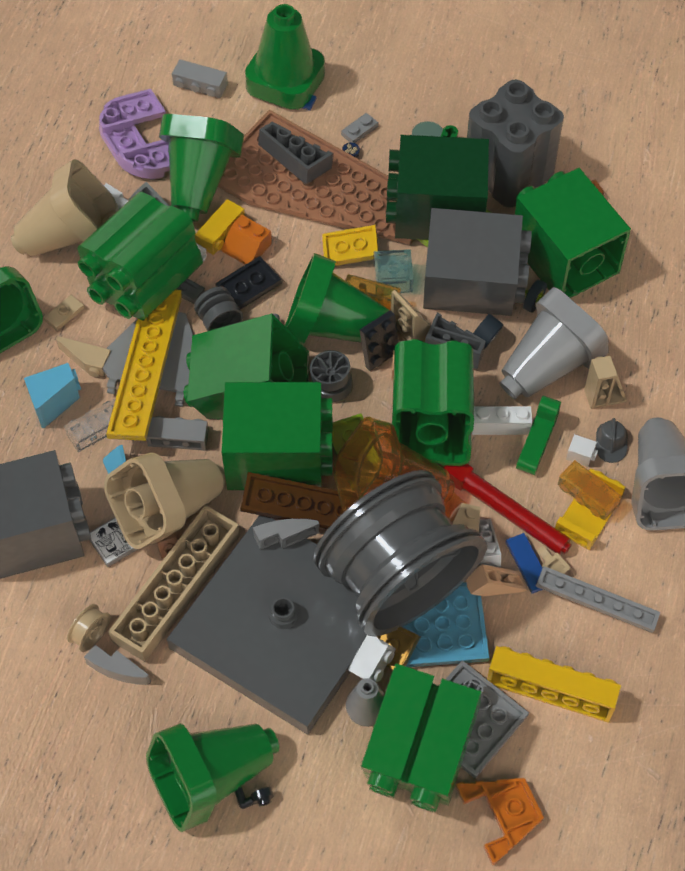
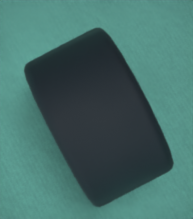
[473,314,504,350]

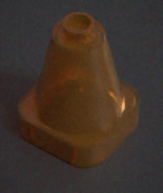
[333,416,455,512]

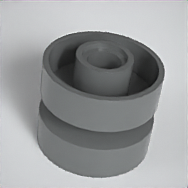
[310,351,353,402]

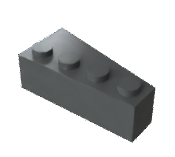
[258,121,334,184]

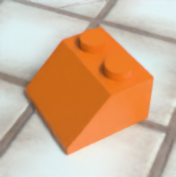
[221,214,272,265]

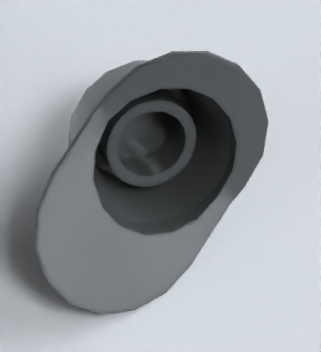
[596,418,628,463]

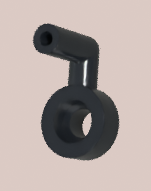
[234,786,274,809]

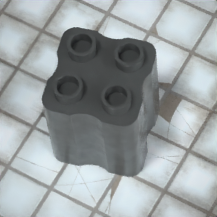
[467,79,564,208]

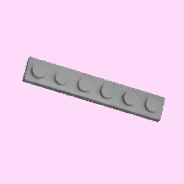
[536,566,660,633]

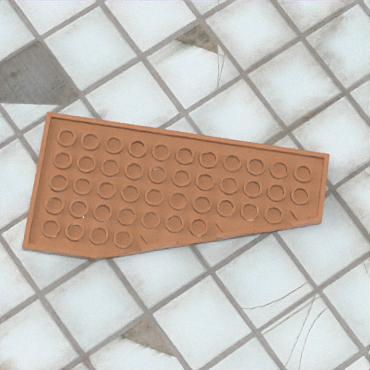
[218,109,414,245]

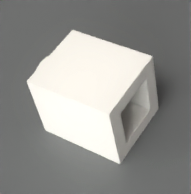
[566,434,598,467]

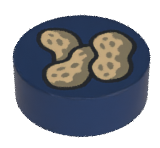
[342,142,359,158]

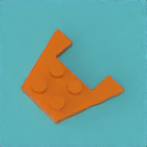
[456,778,544,865]

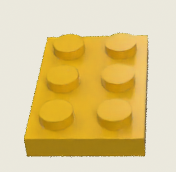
[322,225,379,266]

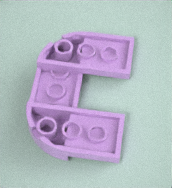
[99,89,170,180]

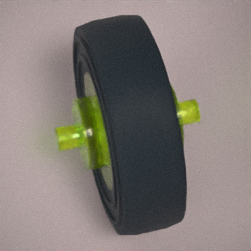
[523,279,547,313]

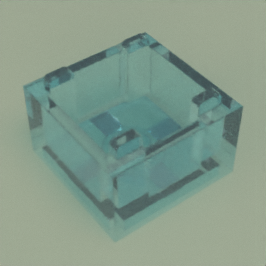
[374,249,414,294]

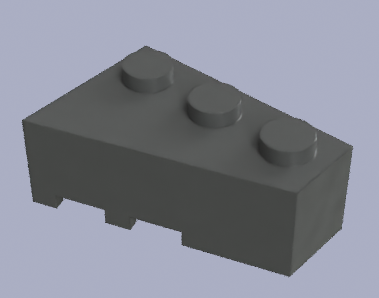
[425,312,486,369]

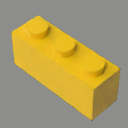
[195,199,245,255]

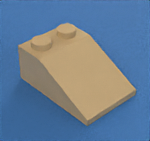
[391,290,431,342]

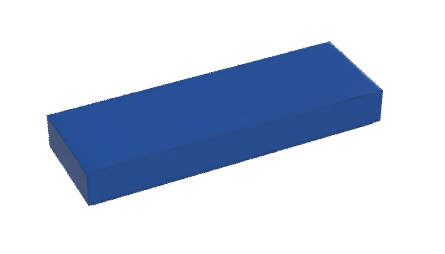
[506,533,543,594]

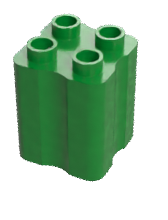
[77,192,203,320]
[391,339,474,466]

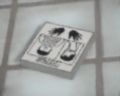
[89,518,138,567]

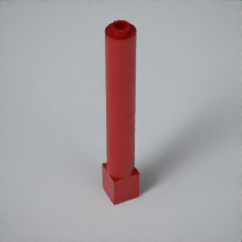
[442,464,572,555]

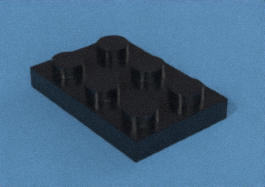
[215,256,282,310]
[360,310,399,371]

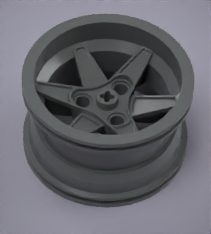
[313,470,487,636]

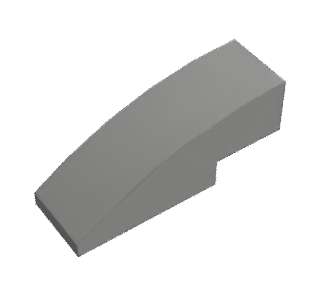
[253,519,319,550]
[84,645,151,685]

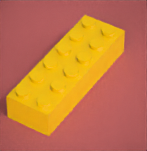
[487,646,621,723]

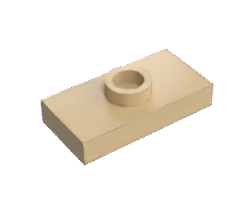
[44,295,84,331]

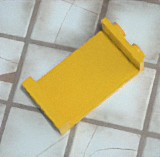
[555,468,626,550]

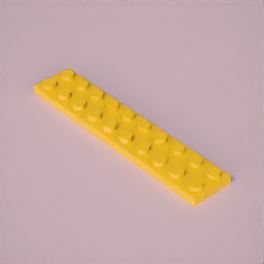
[106,290,182,441]

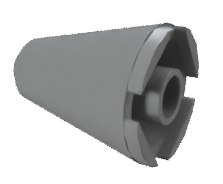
[346,678,385,727]

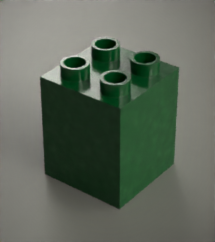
[386,135,489,240]

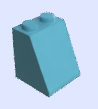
[24,363,81,428]

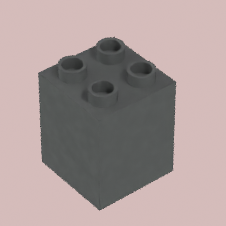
[423,208,532,316]
[0,450,91,579]

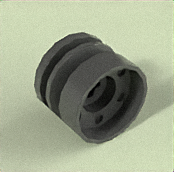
[194,286,243,331]

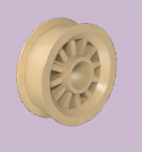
[67,604,111,652]

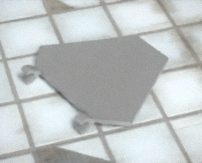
[103,312,193,407]

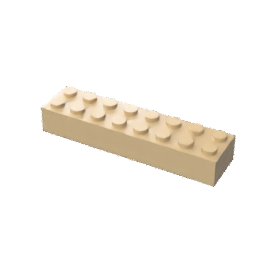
[108,505,240,662]

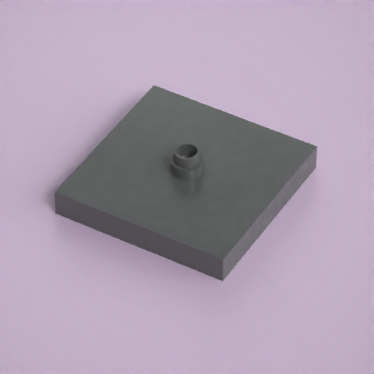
[167,515,367,735]

